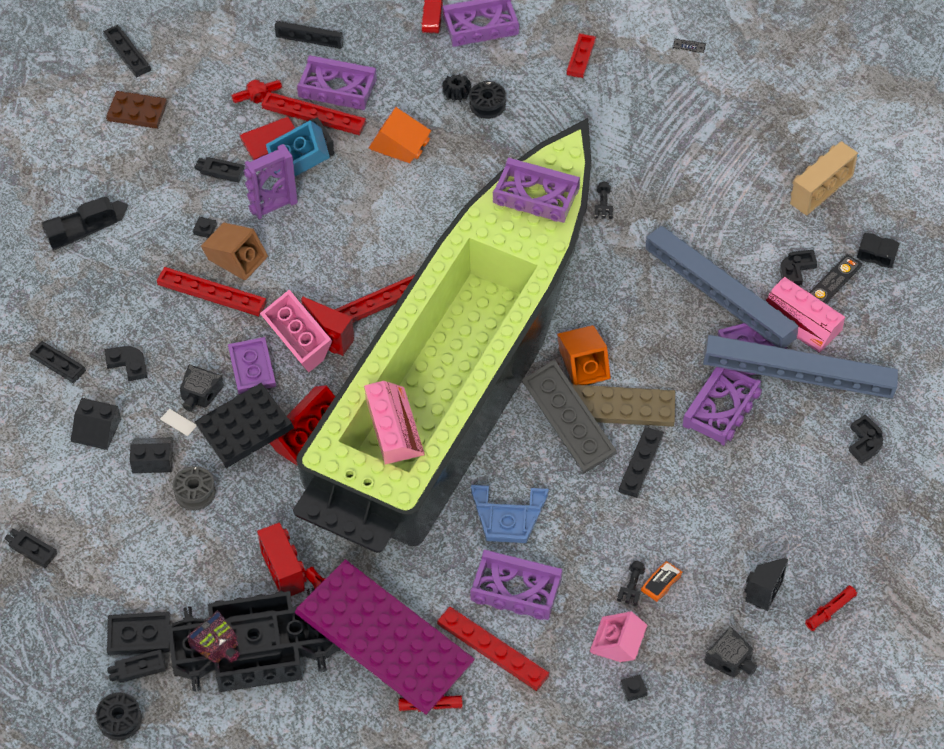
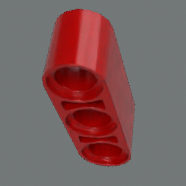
[422,0,443,34]

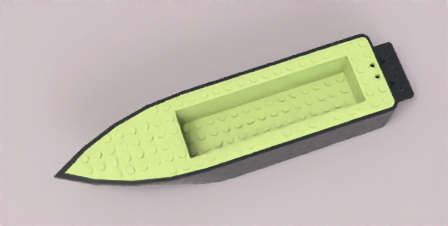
[293,118,592,553]

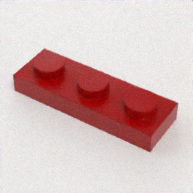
[566,33,596,78]

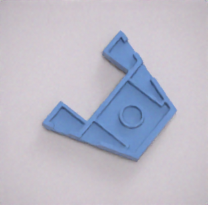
[471,485,549,543]

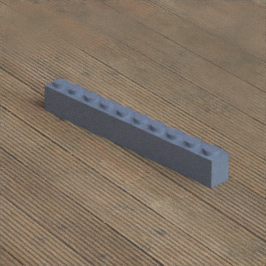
[646,226,798,348]
[703,335,898,399]

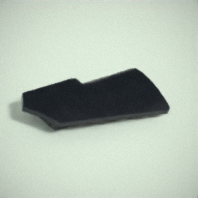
[41,197,128,250]

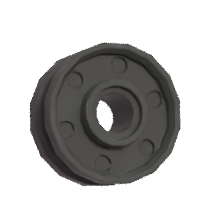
[172,466,216,510]

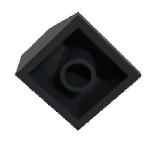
[71,398,121,450]
[129,437,173,474]
[744,558,788,611]

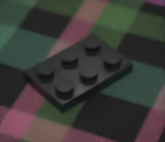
[107,611,171,655]

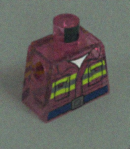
[188,611,239,663]

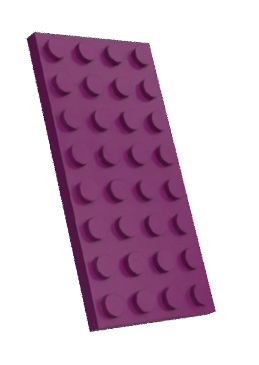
[295,559,475,715]

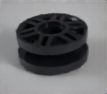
[469,81,506,119]
[95,692,142,741]

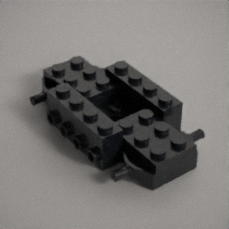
[168,588,341,693]

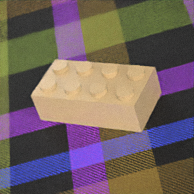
[790,141,858,216]

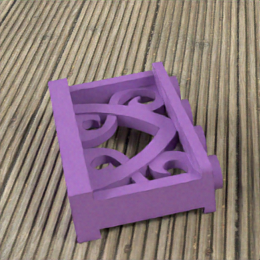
[443,0,519,47]
[297,55,377,110]
[243,144,298,220]
[493,157,580,223]
[683,367,762,446]
[470,550,562,620]

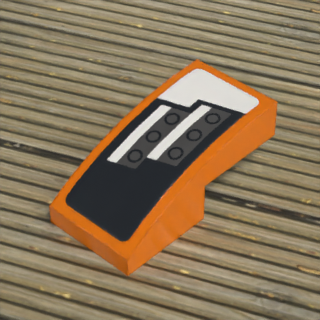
[641,561,683,602]

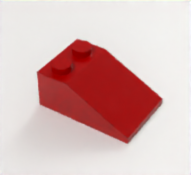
[301,296,354,356]

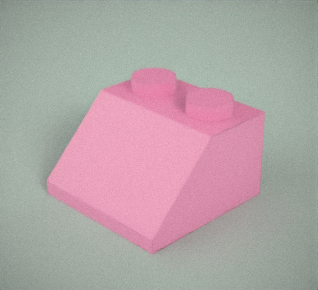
[590,611,647,662]

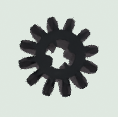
[442,73,471,103]

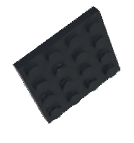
[194,383,295,468]

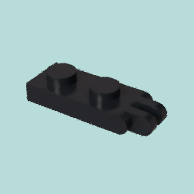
[194,157,245,183]
[4,529,58,568]
[107,649,166,683]

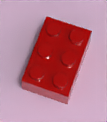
[257,522,307,596]

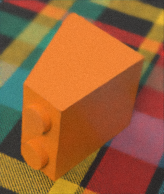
[369,107,431,163]
[557,325,611,385]

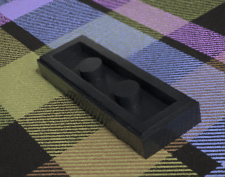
[29,341,86,384]

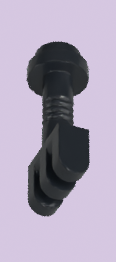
[594,182,613,219]
[617,561,645,606]

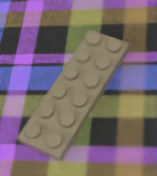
[572,385,675,427]

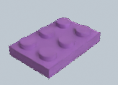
[228,337,276,394]

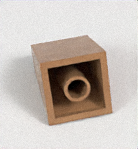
[201,222,268,280]

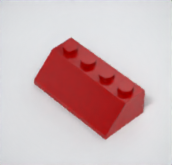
[270,385,336,465]

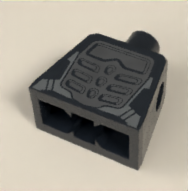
[180,364,224,411]
[704,626,758,677]

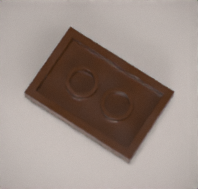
[106,90,167,129]

